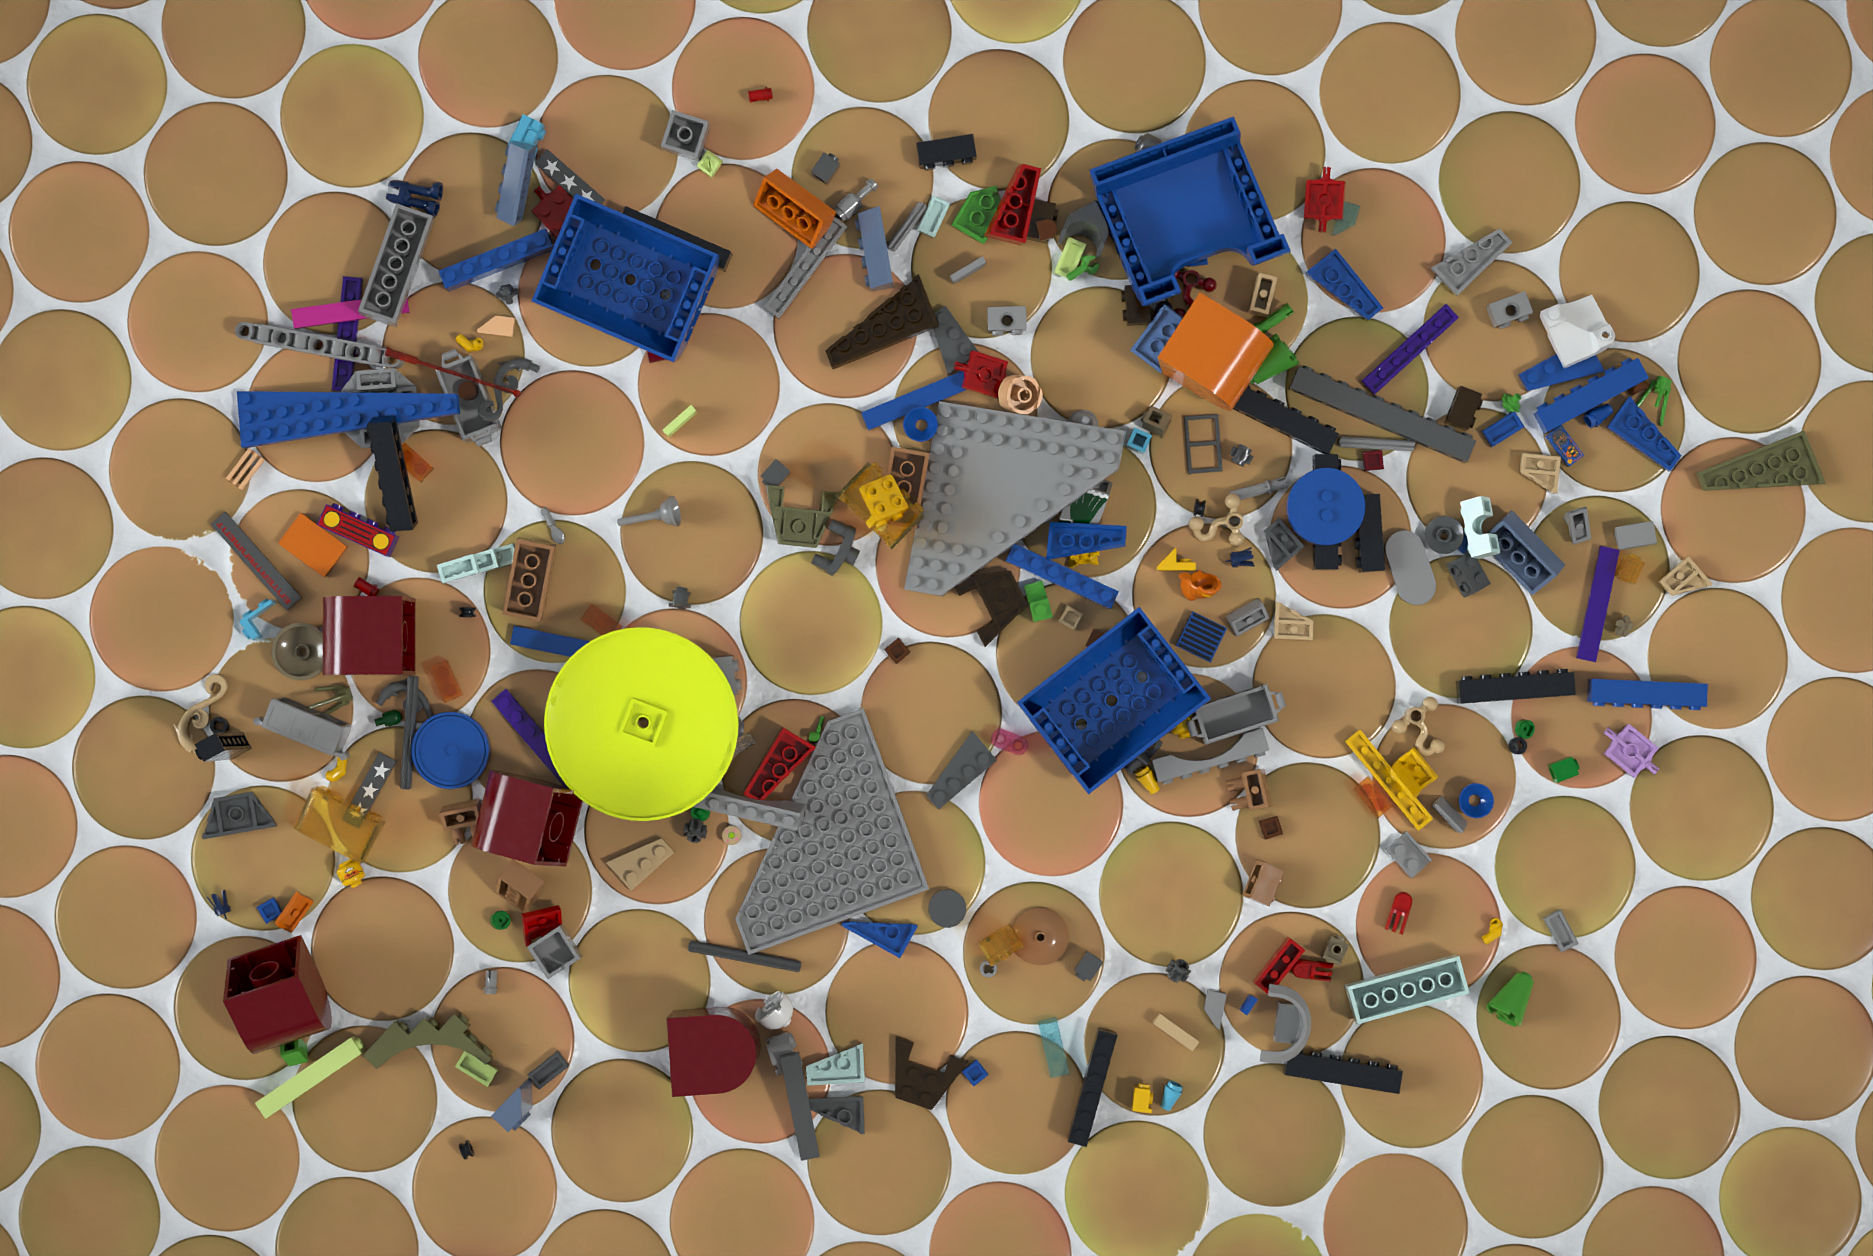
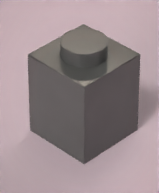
[811,153,840,185]
[761,459,791,486]
[1074,950,1103,982]

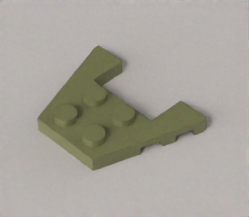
[766,485,840,548]

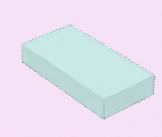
[917,195,950,238]

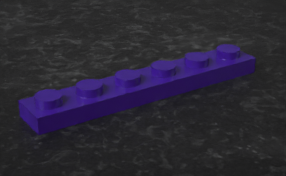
[491,689,568,787]

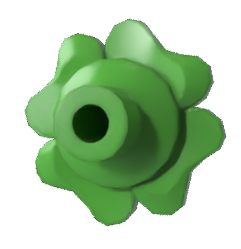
[1502,393,1521,413]

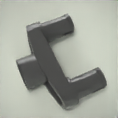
[811,519,860,576]

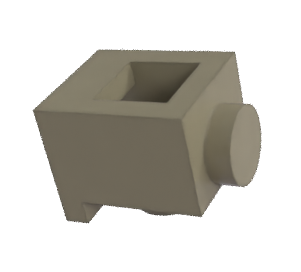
[1140,406,1172,438]
[1320,934,1349,966]

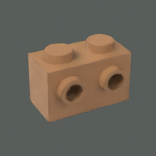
[1242,860,1284,907]

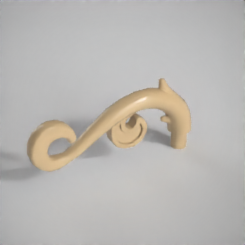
[173,674,228,754]

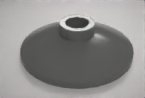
[1425,516,1464,554]

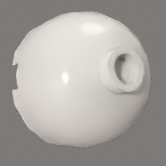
[755,991,793,1030]

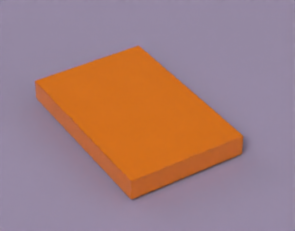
[278,513,348,578]

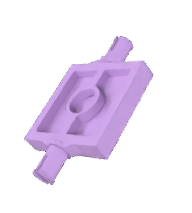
[1603,724,1659,778]

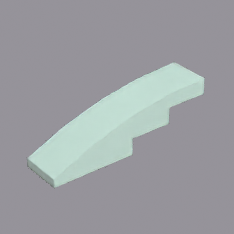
[437,543,515,583]

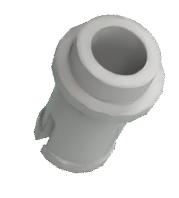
[483,970,498,994]

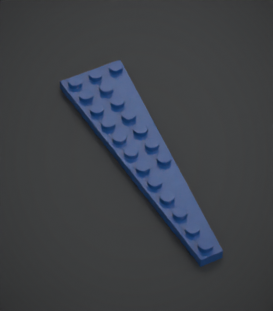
[237,391,460,448]

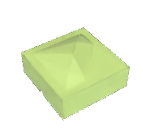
[697,150,723,178]

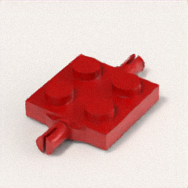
[1304,167,1346,233]
[531,185,573,239]
[954,350,1008,399]

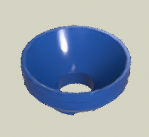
[903,407,938,442]
[1458,783,1494,818]

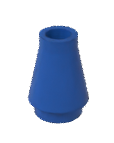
[1583,403,1613,428]

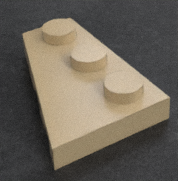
[606,838,675,891]

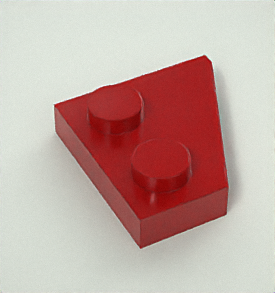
[522,905,562,947]

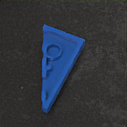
[841,921,918,958]

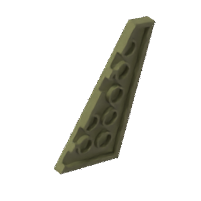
[1696,431,1826,491]

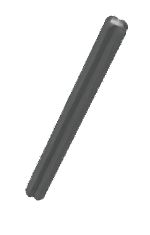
[400,675,419,790]
[688,941,801,972]

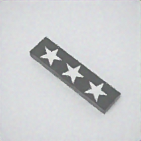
[535,149,605,204]
[342,752,397,829]

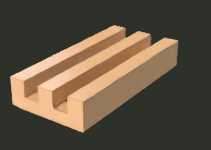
[226,448,265,490]

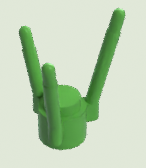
[1636,376,1672,426]

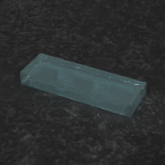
[1038,1017,1069,1078]

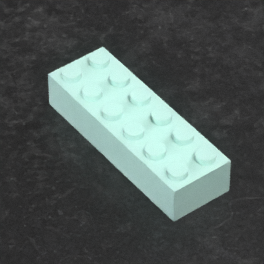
[1345,954,1470,1024]

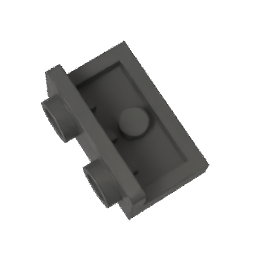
[1446,552,1491,598]

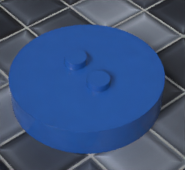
[1286,468,1365,546]
[412,712,491,789]

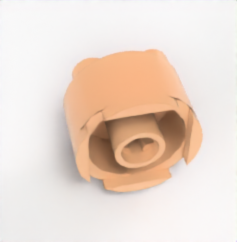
[998,375,1043,414]

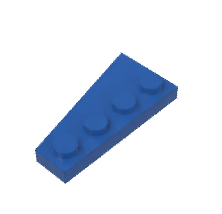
[1606,396,1682,472]

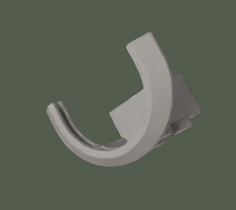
[1260,984,1311,1063]

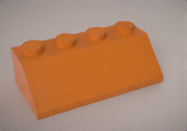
[753,169,836,249]

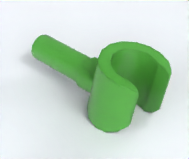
[809,716,825,742]

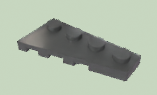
[926,731,997,810]

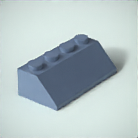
[495,141,536,226]
[855,206,894,291]
[1487,510,1565,595]
[491,1078,532,1132]

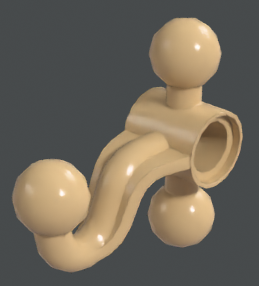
[1189,494,1244,546]
[1392,697,1445,756]

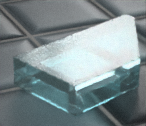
[1332,201,1360,236]

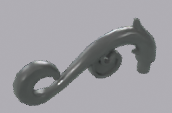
[478,358,540,422]
[376,678,444,719]

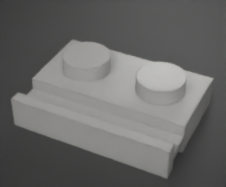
[1385,831,1432,878]

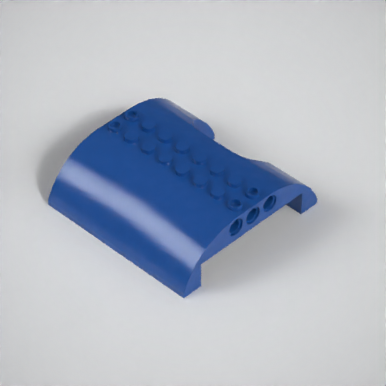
[1089,116,1291,306]

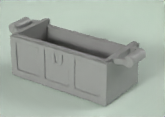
[435,349,503,447]
[1186,684,1286,745]
[253,696,352,760]

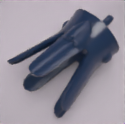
[1225,547,1255,568]
[206,890,231,919]

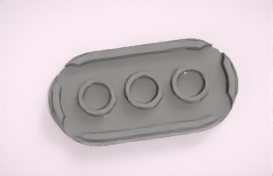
[1385,530,1436,605]

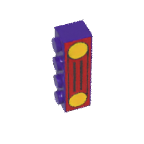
[317,503,399,557]

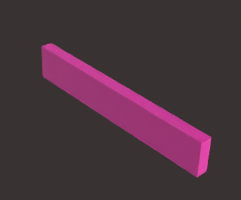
[291,298,410,329]

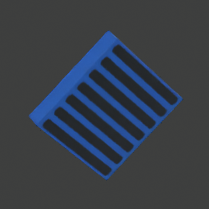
[1176,611,1227,663]

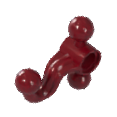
[1174,269,1217,317]

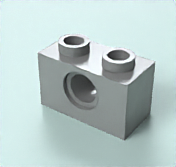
[1486,291,1533,329]
[987,306,1027,336]

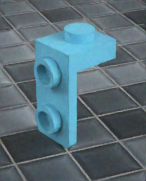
[239,599,276,641]

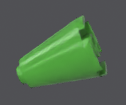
[1251,333,1300,384]
[1486,971,1534,1027]

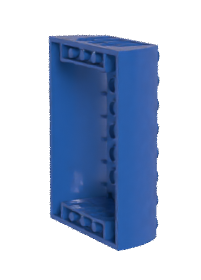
[532,194,720,362]
[1017,607,1211,794]

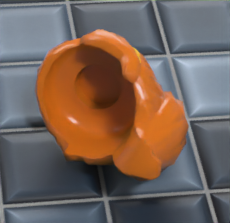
[1179,570,1222,601]

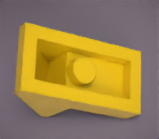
[1156,547,1196,571]

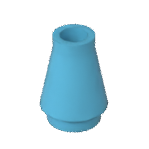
[1160,1080,1183,1111]

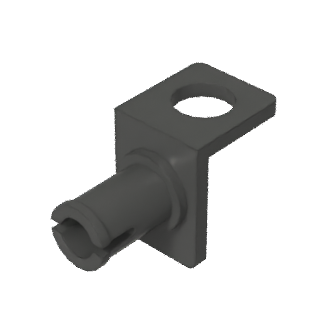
[1124,740,1163,774]

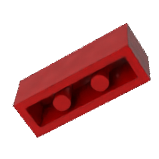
[1252,937,1305,994]

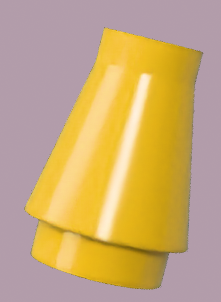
[1135,765,1160,795]

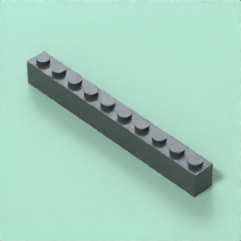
[1288,365,1476,463]

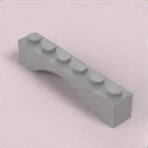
[1151,728,1269,785]
[693,786,806,831]

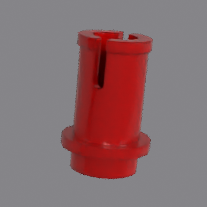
[748,86,773,103]
[353,577,380,596]

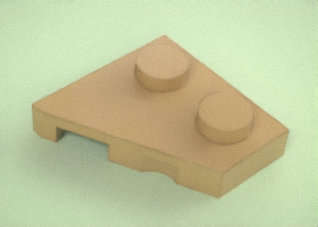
[1519,453,1561,494]
[1658,556,1713,596]
[1274,602,1314,640]

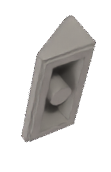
[1614,521,1657,550]
[1226,598,1270,637]
[1432,796,1467,833]

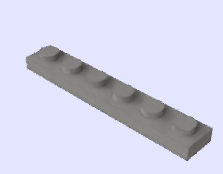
[764,217,848,319]

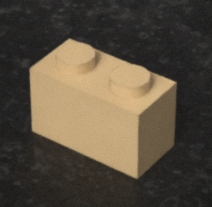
[1247,273,1278,317]

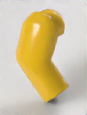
[455,334,484,352]
[325,757,347,782]
[1481,918,1503,945]

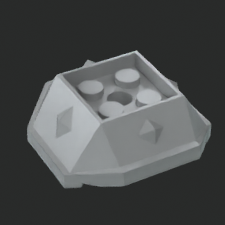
[340,368,420,448]

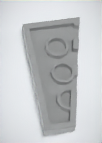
[1430,229,1513,296]

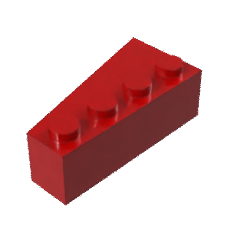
[983,164,1041,246]
[742,727,816,800]

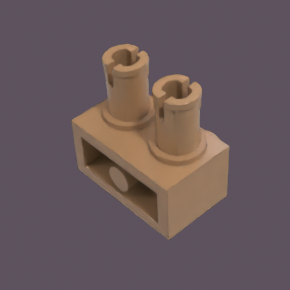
[1226,769,1272,811]
[439,798,482,845]

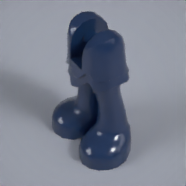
[386,180,443,218]

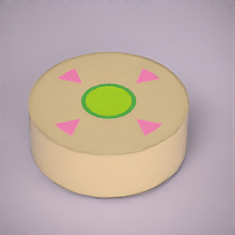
[722,826,742,845]

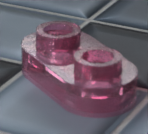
[991,729,1028,755]

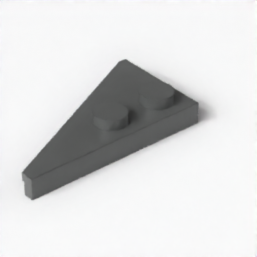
[808,1096,865,1134]

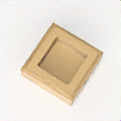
[1058,605,1083,631]

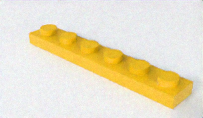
[1344,729,1433,831]

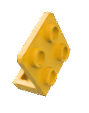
[859,475,909,529]
[1389,747,1438,800]

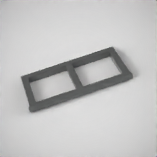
[1184,414,1223,475]

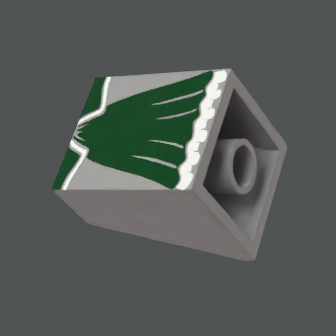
[1058,480,1113,524]

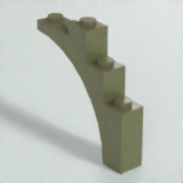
[363,1012,494,1069]

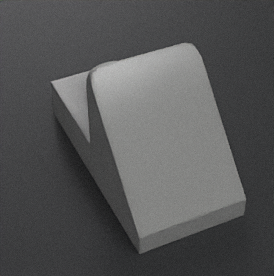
[1563,506,1591,545]

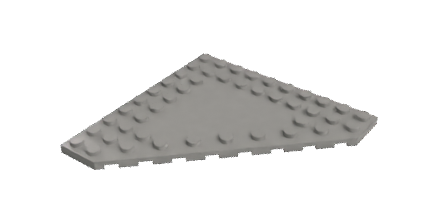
[904,401,1126,596]
[735,708,929,955]

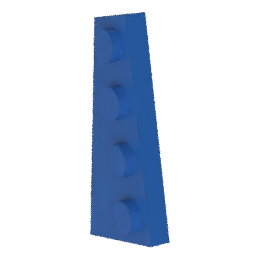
[1305,249,1383,321]
[1518,354,1605,392]
[1046,522,1127,560]

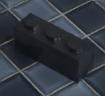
[916,134,977,171]

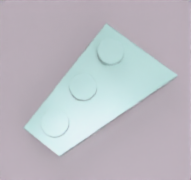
[806,1043,865,1086]

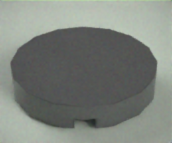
[928,889,966,928]

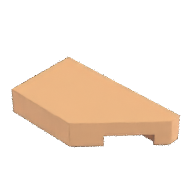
[477,316,516,338]

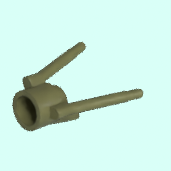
[308,684,353,715]

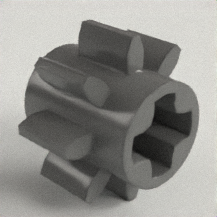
[1229,444,1254,467]
[683,819,707,843]
[1166,959,1191,983]

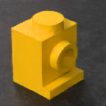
[1131,1083,1153,1113]

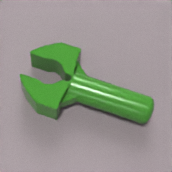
[1066,255,1099,281]

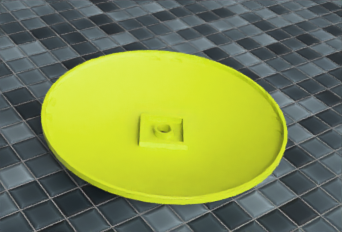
[544,627,739,821]

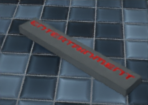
[211,512,302,610]

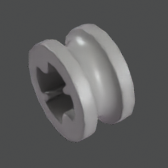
[980,960,997,978]

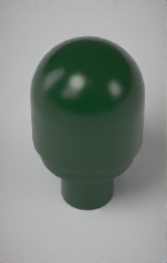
[374,710,402,727]

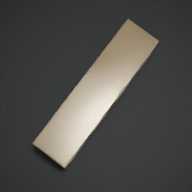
[1152,1013,1199,1052]

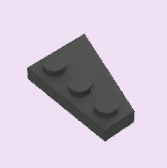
[934,306,979,375]

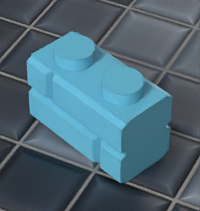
[508,114,546,155]

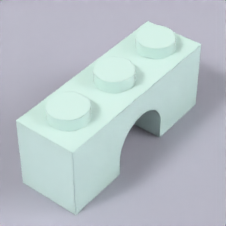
[1460,496,1500,559]

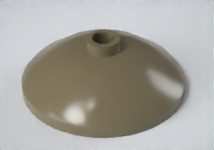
[272,623,323,680]

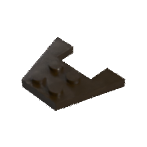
[955,570,1028,647]
[895,1036,968,1110]

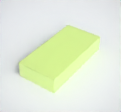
[1054,237,1086,278]
[663,405,697,437]
[455,1051,499,1087]

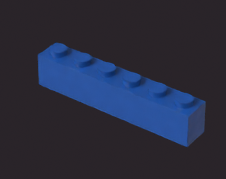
[439,228,554,292]
[1533,357,1649,433]
[1006,544,1119,609]
[1587,679,1708,710]

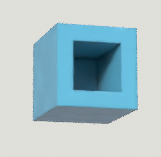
[1126,428,1152,455]

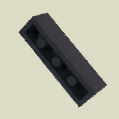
[1354,494,1385,573]

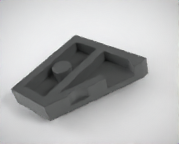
[1264,518,1304,571]

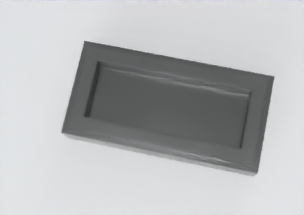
[527,1050,570,1090]

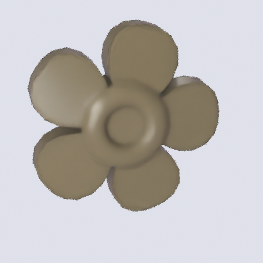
[1615,615,1633,637]

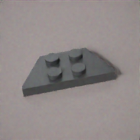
[202,792,277,839]

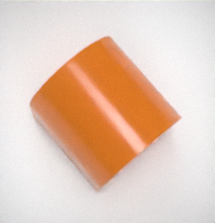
[1157,293,1274,411]

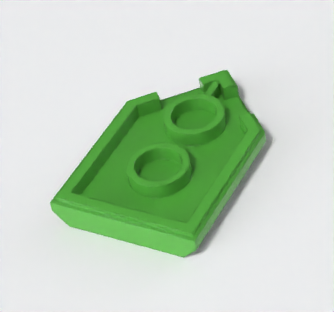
[951,185,1000,244]

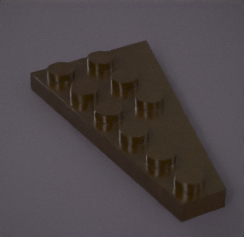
[825,274,939,370]

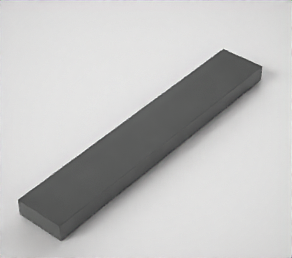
[780,1051,820,1161]

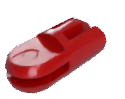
[1385,892,1413,935]
[1291,959,1334,982]

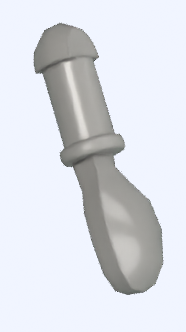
[541,507,565,544]

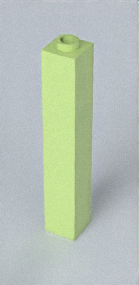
[255,1036,365,1119]

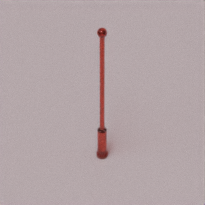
[385,347,521,397]

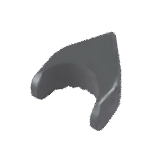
[1058,200,1109,258]

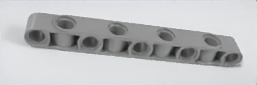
[235,322,405,369]

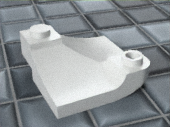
[1540,295,1615,368]

